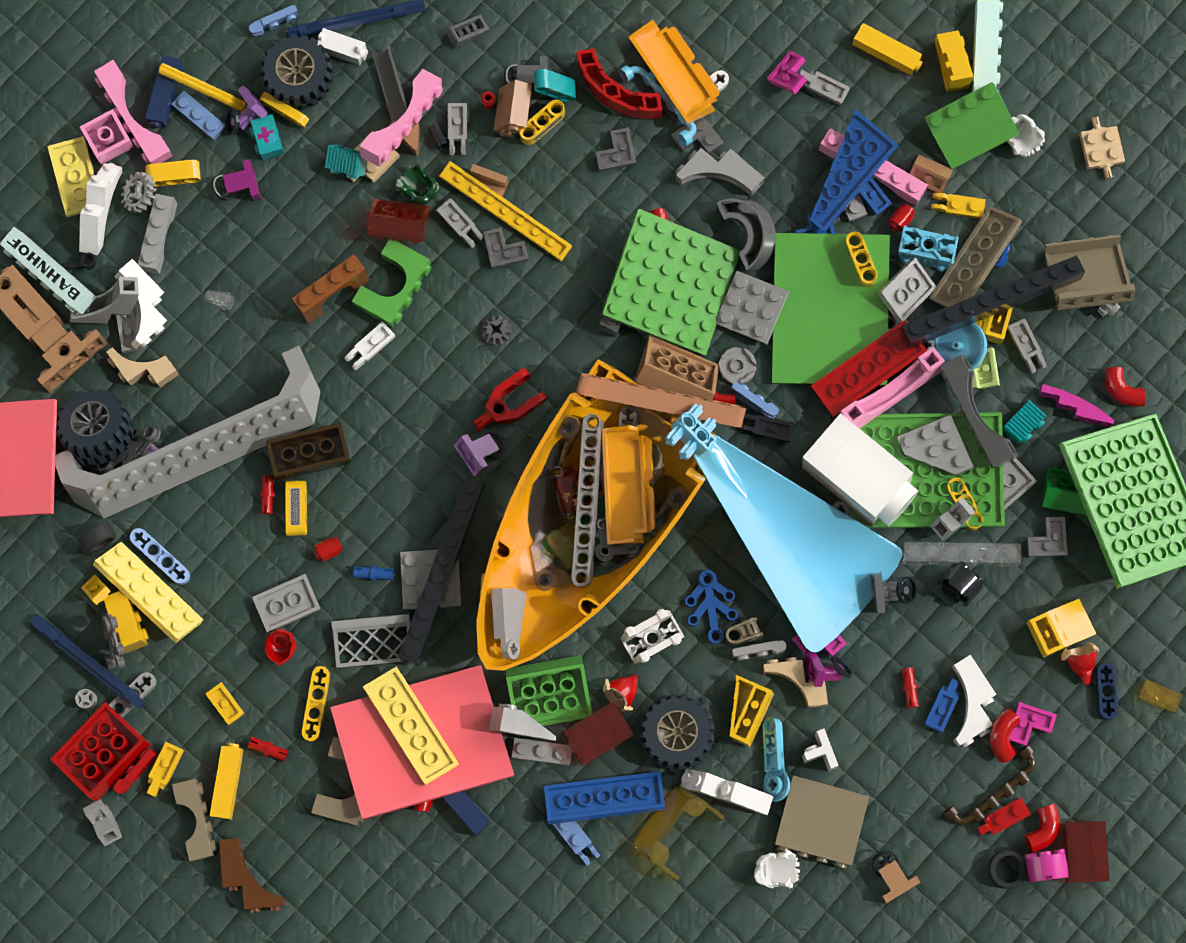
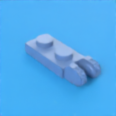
[249,5,299,37]
[730,381,779,419]
[553,821,600,866]

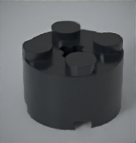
[937,561,984,607]

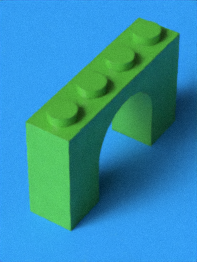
[352,238,432,328]

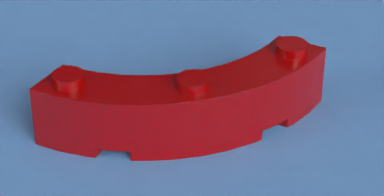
[576,48,662,119]

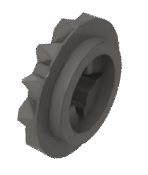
[481,315,512,345]

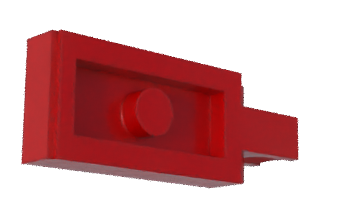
[977,797,1031,836]

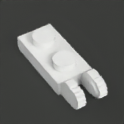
[344,322,396,370]

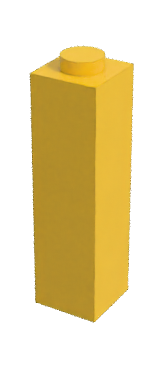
[852,23,923,76]
[210,743,244,820]

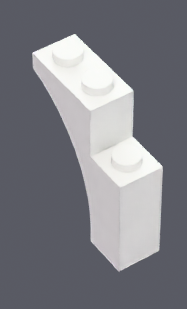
[114,259,167,349]
[952,655,996,748]
[680,769,773,815]

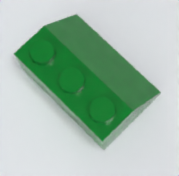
[1042,467,1087,516]

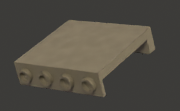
[1044,235,1136,310]
[774,775,869,869]

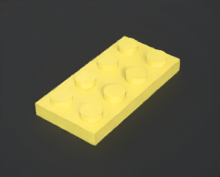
[48,136,95,218]

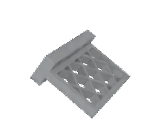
[332,614,411,668]

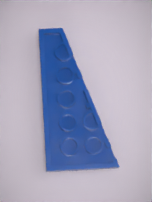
[810,109,899,233]

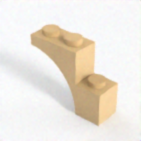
[106,347,179,388]
[763,657,828,708]

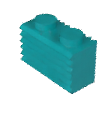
[325,144,367,179]
[1002,400,1046,445]

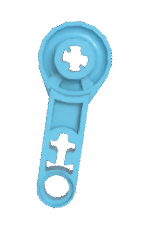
[763,718,790,802]

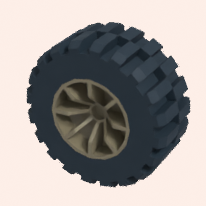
[260,34,334,110]
[640,694,715,771]

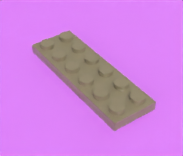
[929,206,1022,308]

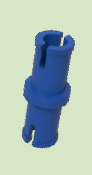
[353,566,394,581]

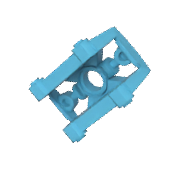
[898,225,959,272]

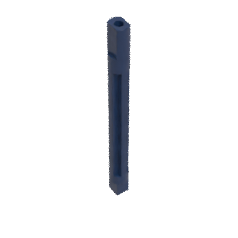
[287,0,426,38]
[29,614,146,710]

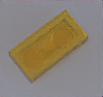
[1138,679,1183,713]

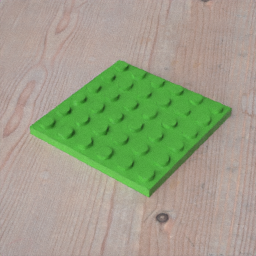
[601,209,741,356]

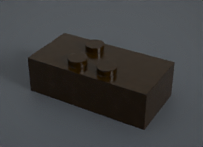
[265,423,350,482]

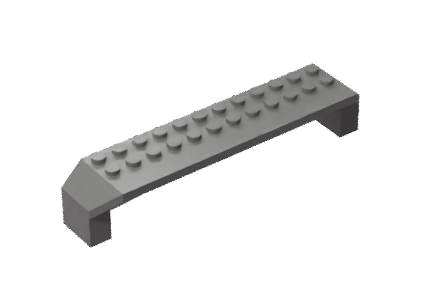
[55,346,320,518]

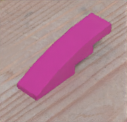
[1038,384,1114,428]

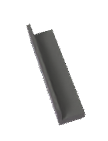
[372,44,408,121]

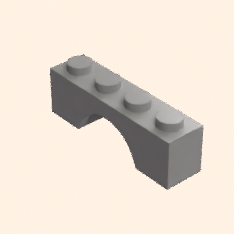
[138,194,177,275]

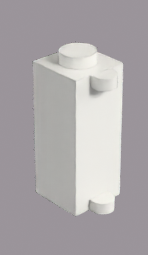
[317,28,368,65]

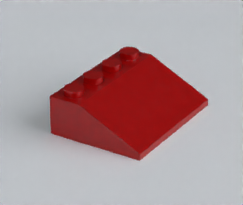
[50,702,151,802]

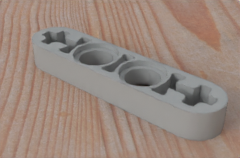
[109,672,157,717]

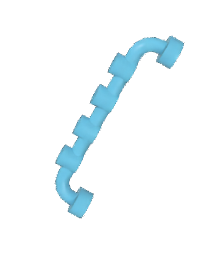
[618,65,696,146]

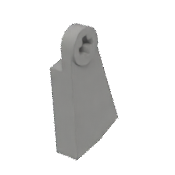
[491,588,526,659]

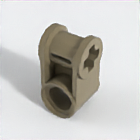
[724,617,763,646]

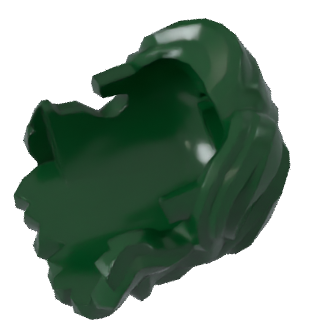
[395,164,439,205]

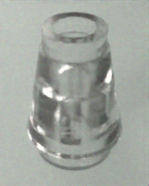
[205,290,235,311]

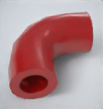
[1105,367,1146,407]
[990,708,1021,763]
[1025,803,1060,853]

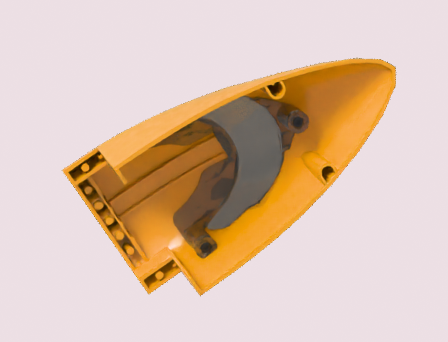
[477,359,716,671]

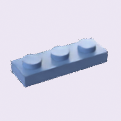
[172,91,226,140]

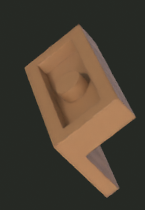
[910,155,953,193]
[470,164,509,197]

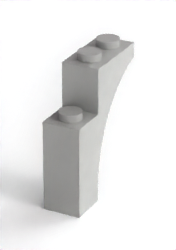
[676,148,764,196]
[69,277,139,324]

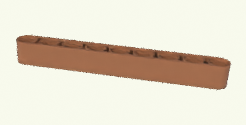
[576,373,746,427]

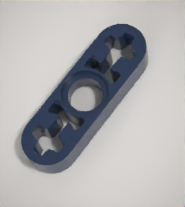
[1096,663,1118,720]

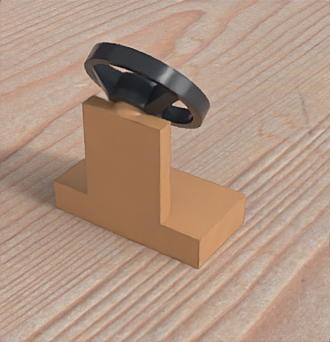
[871,851,921,904]

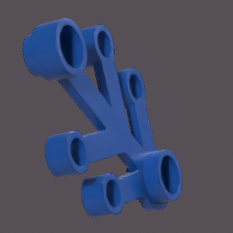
[685,570,738,644]

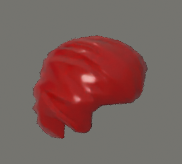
[264,628,297,666]

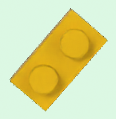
[81,574,110,605]
[206,682,245,725]

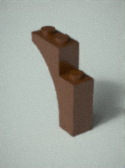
[219,838,286,913]

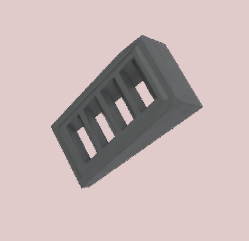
[447,14,489,49]

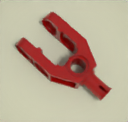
[472,368,548,431]

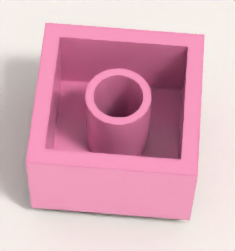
[80,109,134,165]

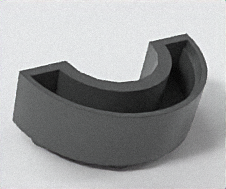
[717,198,776,270]

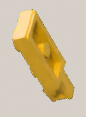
[147,742,184,797]

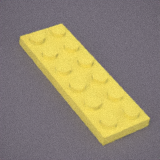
[93,542,203,643]
[363,666,459,786]

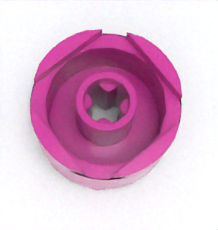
[1025,849,1069,882]

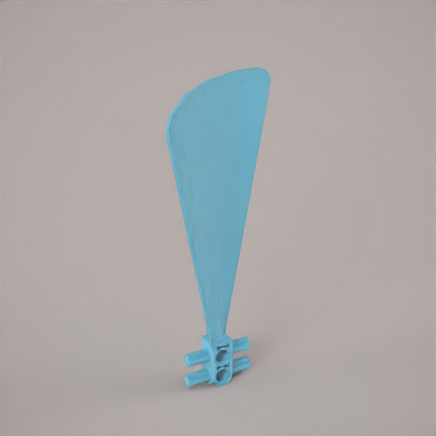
[665,403,903,653]

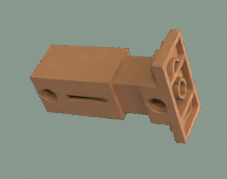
[0,265,108,393]

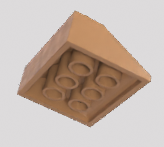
[635,335,719,400]

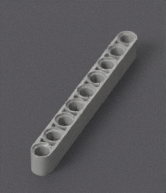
[572,414,603,588]

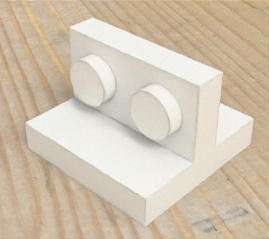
[802,729,838,771]

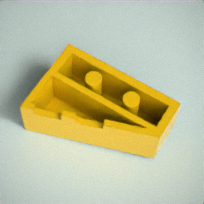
[935,30,973,93]
[104,591,149,653]
[730,675,774,747]

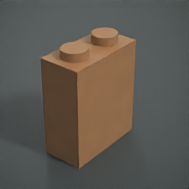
[494,80,532,137]

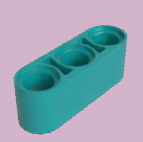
[534,69,576,102]

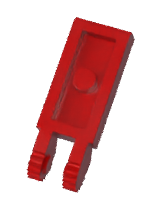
[114,749,158,794]

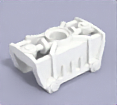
[620,609,684,664]

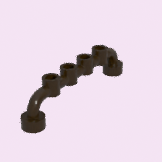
[942,744,1036,825]

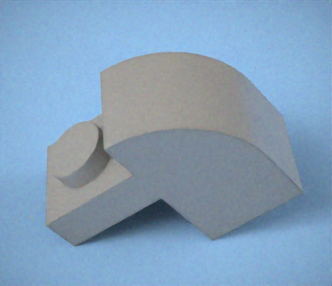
[930,497,975,541]
[83,799,122,846]

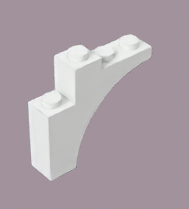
[79,163,122,255]

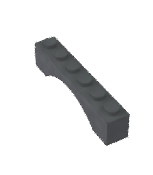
[941,355,1019,467]

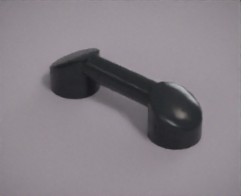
[51,252,97,270]

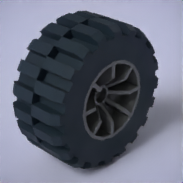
[56,389,133,465]

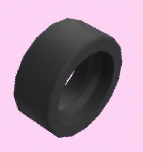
[77,523,116,554]
[988,851,1027,889]

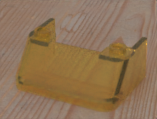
[634,786,725,881]

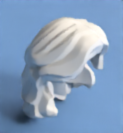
[1007,114,1045,158]
[754,850,800,889]

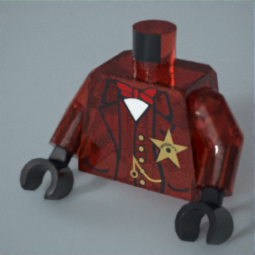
[549,466,602,526]

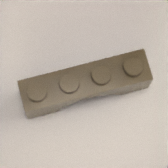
[172,779,217,862]

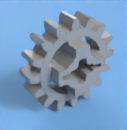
[121,172,156,213]

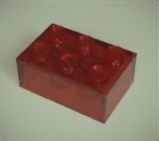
[367,199,430,243]
[562,701,634,767]
[1062,821,1110,883]

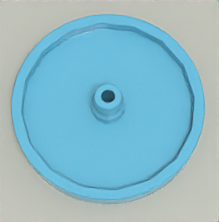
[933,323,987,370]

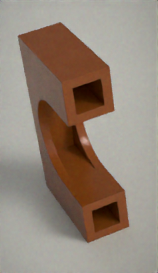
[292,254,370,324]

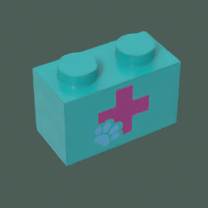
[249,114,284,160]

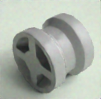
[75,689,97,710]

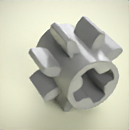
[1098,303,1120,317]

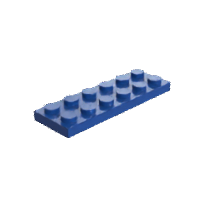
[544,771,666,825]

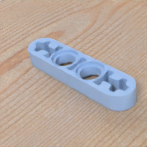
[130,528,190,585]

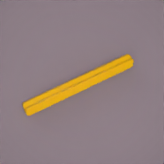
[158,63,246,111]

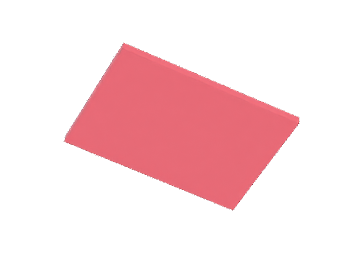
[0,399,57,517]
[330,665,514,820]

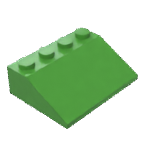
[924,82,1020,170]
[505,655,593,726]

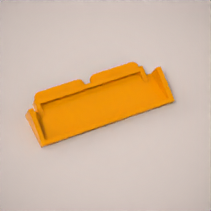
[629,20,719,124]
[602,425,656,545]

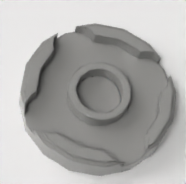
[719,347,756,384]

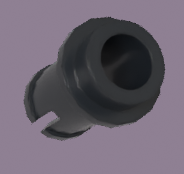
[428,124,448,149]

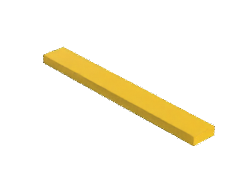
[439,161,572,262]

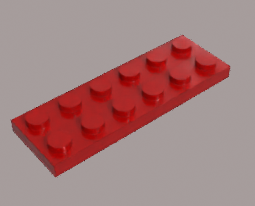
[811,320,927,417]

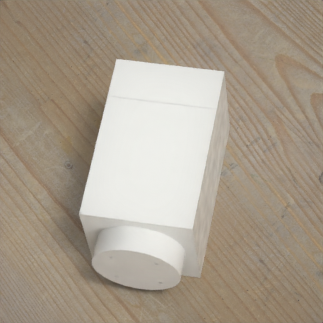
[802,413,918,527]

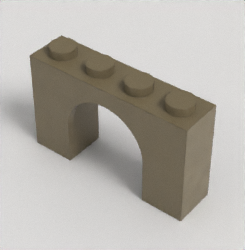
[312,737,364,826]

